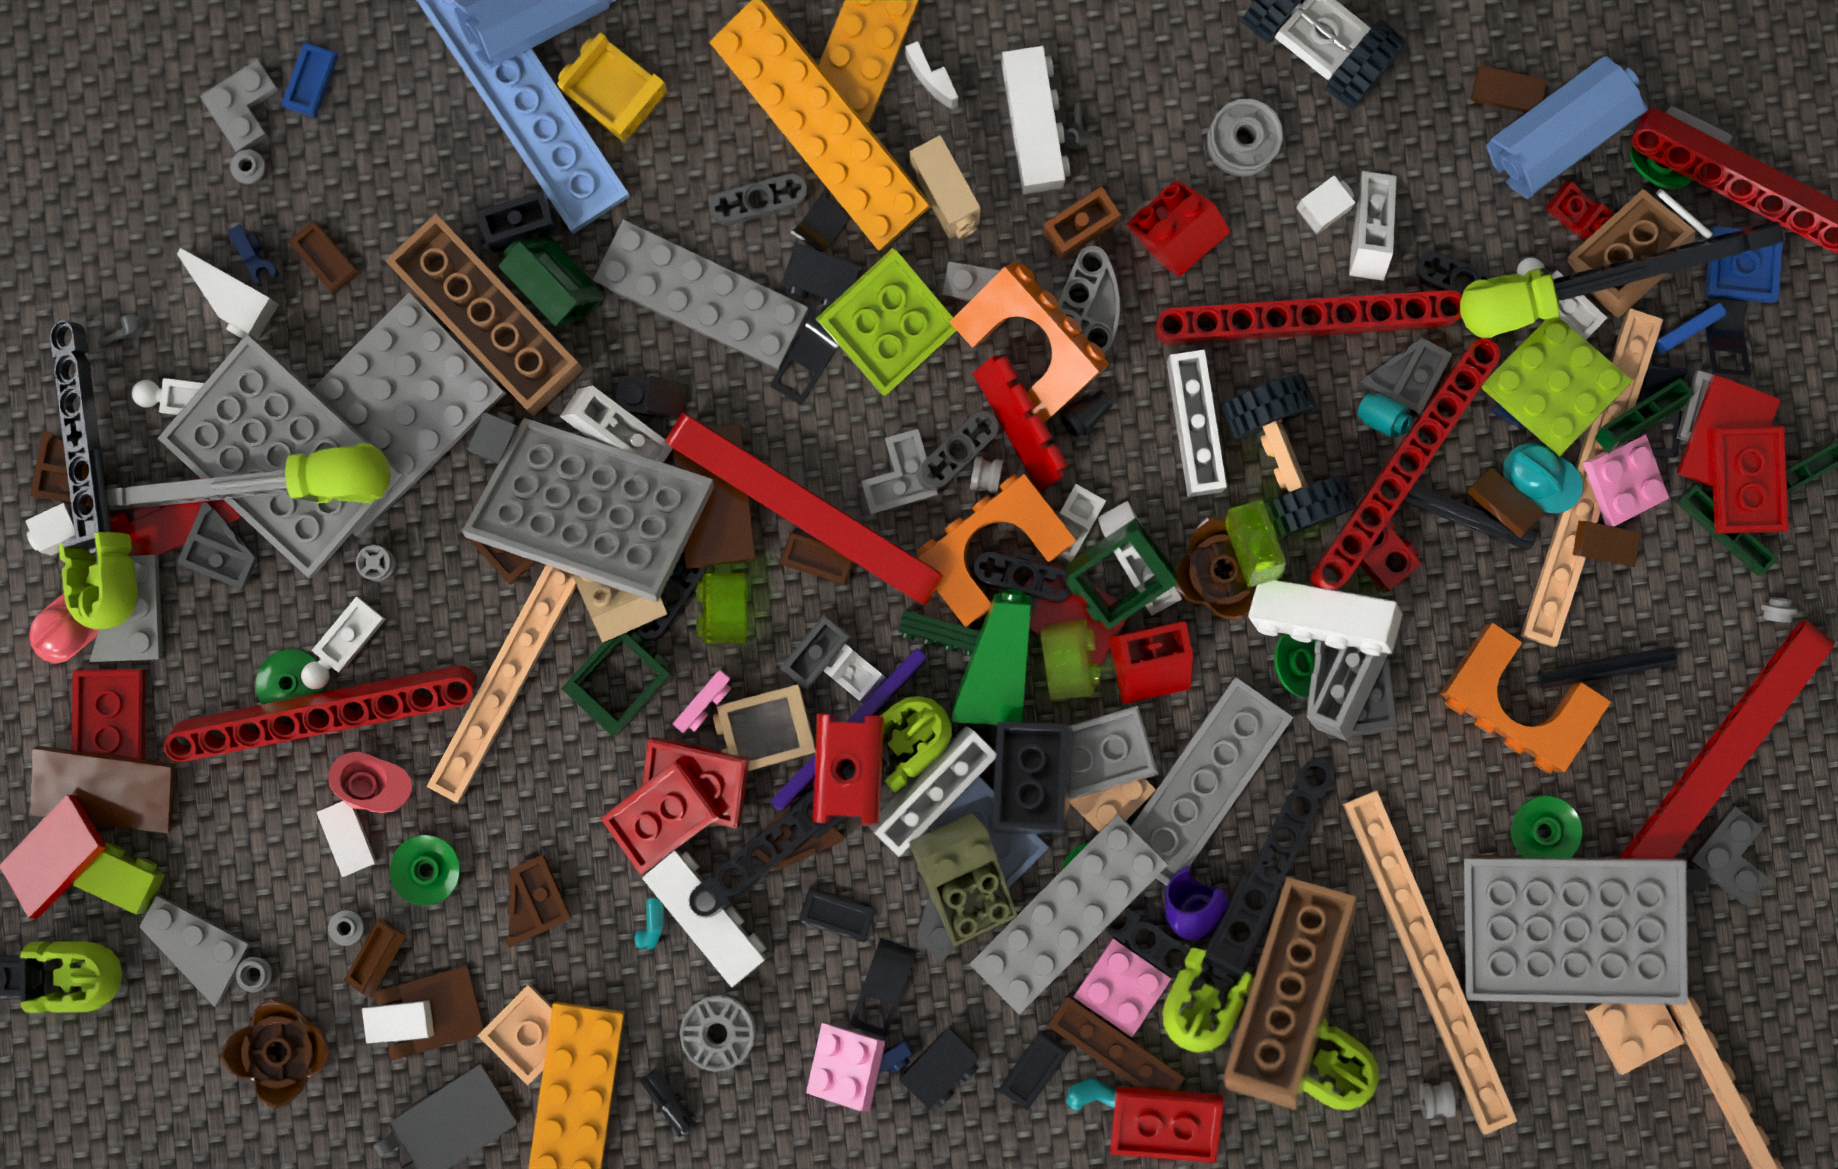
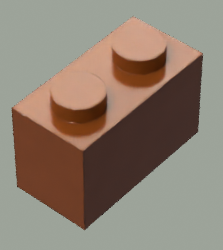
[1042,186,1121,261]

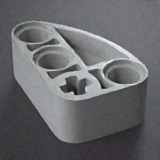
[1058,246,1120,355]

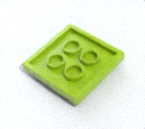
[816,248,957,397]
[1481,316,1633,457]

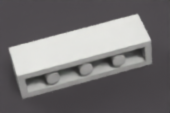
[1001,46,1070,194]
[1166,350,1227,497]
[1248,577,1403,656]
[867,725,996,857]
[642,850,767,987]

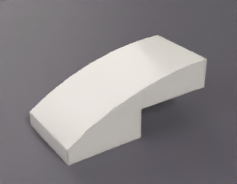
[905,41,958,109]
[1057,484,1106,564]
[823,644,887,704]

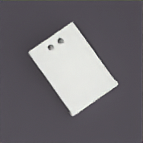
[1655,189,1712,239]

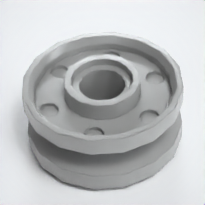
[1207,99,1283,176]
[680,994,756,1072]

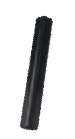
[1403,485,1536,550]
[1538,647,1677,689]

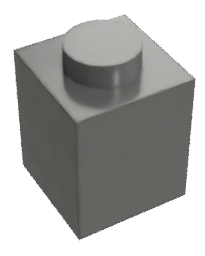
[467,410,519,465]

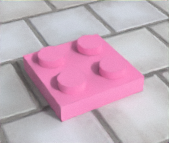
[1583,434,1669,526]
[673,669,731,733]
[1073,938,1171,1037]
[806,1023,885,1112]

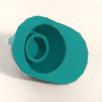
[1503,443,1583,514]

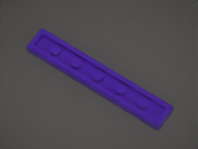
[770,648,926,812]

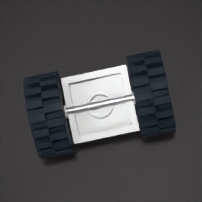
[1242,0,1408,110]

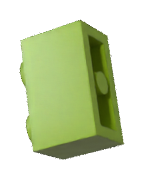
[73,843,166,915]

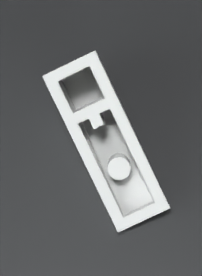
[1349,171,1396,281]
[177,248,279,340]
[560,385,673,463]
[1097,501,1182,616]

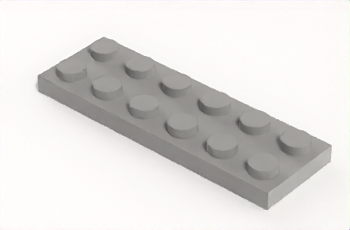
[593,220,809,371]
[1131,677,1293,886]
[969,814,1169,1015]

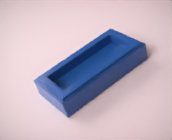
[281,42,339,119]
[1655,303,1727,354]

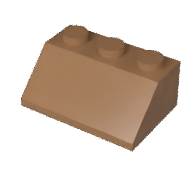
[1567,189,1695,318]

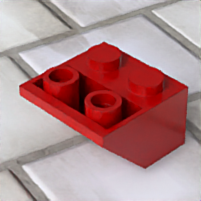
[1126,179,1230,277]
[1108,621,1193,704]

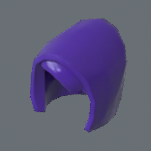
[1165,866,1229,941]

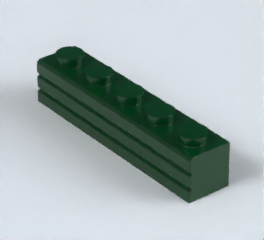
[1595,378,1695,454]
[1786,441,1838,494]
[1676,485,1779,576]
[898,610,980,657]

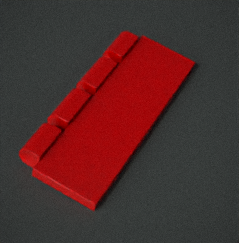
[972,355,1068,492]
[110,477,243,556]

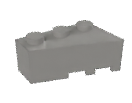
[1307,640,1389,741]

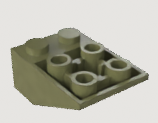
[909,813,1018,947]

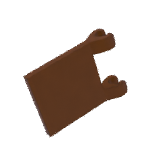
[374,965,484,1060]

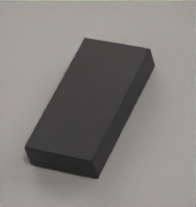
[798,887,876,943]
[998,1031,1068,1111]

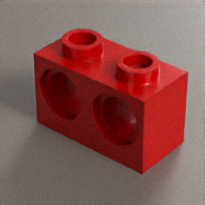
[1343,515,1422,593]

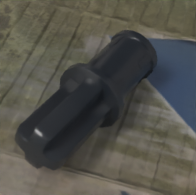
[641,1069,697,1137]

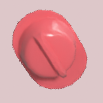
[29,594,98,663]
[328,752,412,813]

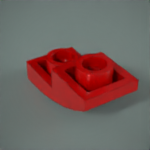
[1544,181,1615,241]

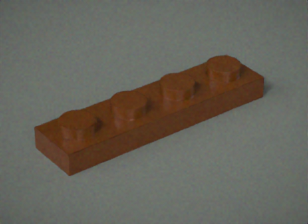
[1047,996,1185,1091]

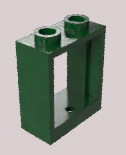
[498,236,606,326]
[1065,518,1178,630]
[561,629,673,737]

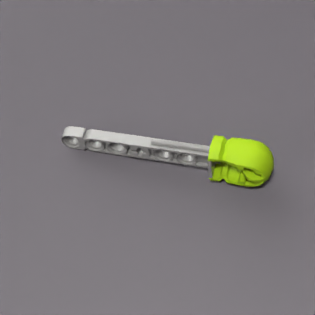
[106,443,391,510]

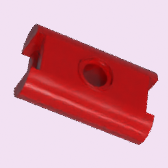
[813,714,884,824]

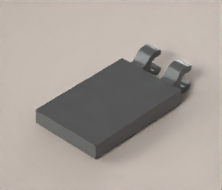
[373,1062,519,1169]

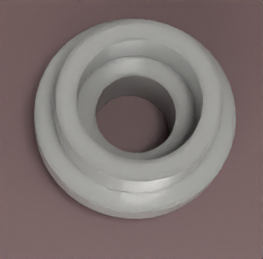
[230,150,266,185]
[1761,597,1798,623]
[328,910,364,946]
[236,957,272,992]

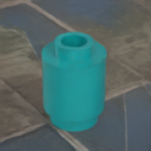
[1357,393,1412,438]

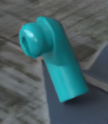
[635,898,664,950]
[1066,1078,1116,1110]

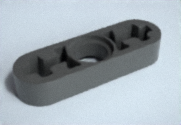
[710,174,808,226]
[917,411,999,490]

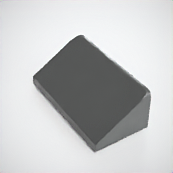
[1663,101,1733,145]
[780,614,851,690]

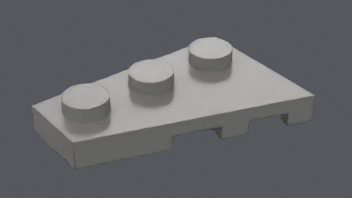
[90,555,163,662]
[140,895,252,1007]

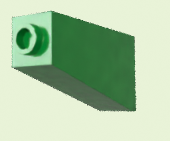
[951,589,1031,725]

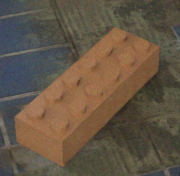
[385,214,584,416]
[1224,877,1357,1110]

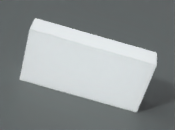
[316,801,377,877]
[362,1000,434,1044]

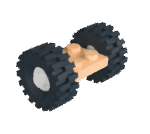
[1222,373,1357,540]

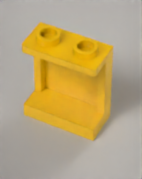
[557,32,668,143]

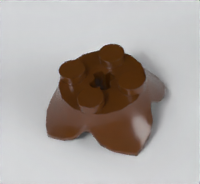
[1174,517,1277,620]
[220,997,330,1109]

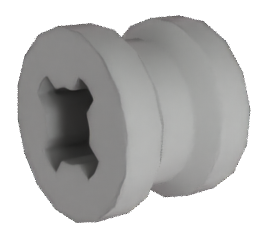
[970,456,1003,494]
[355,545,396,582]
[1419,1081,1456,1119]

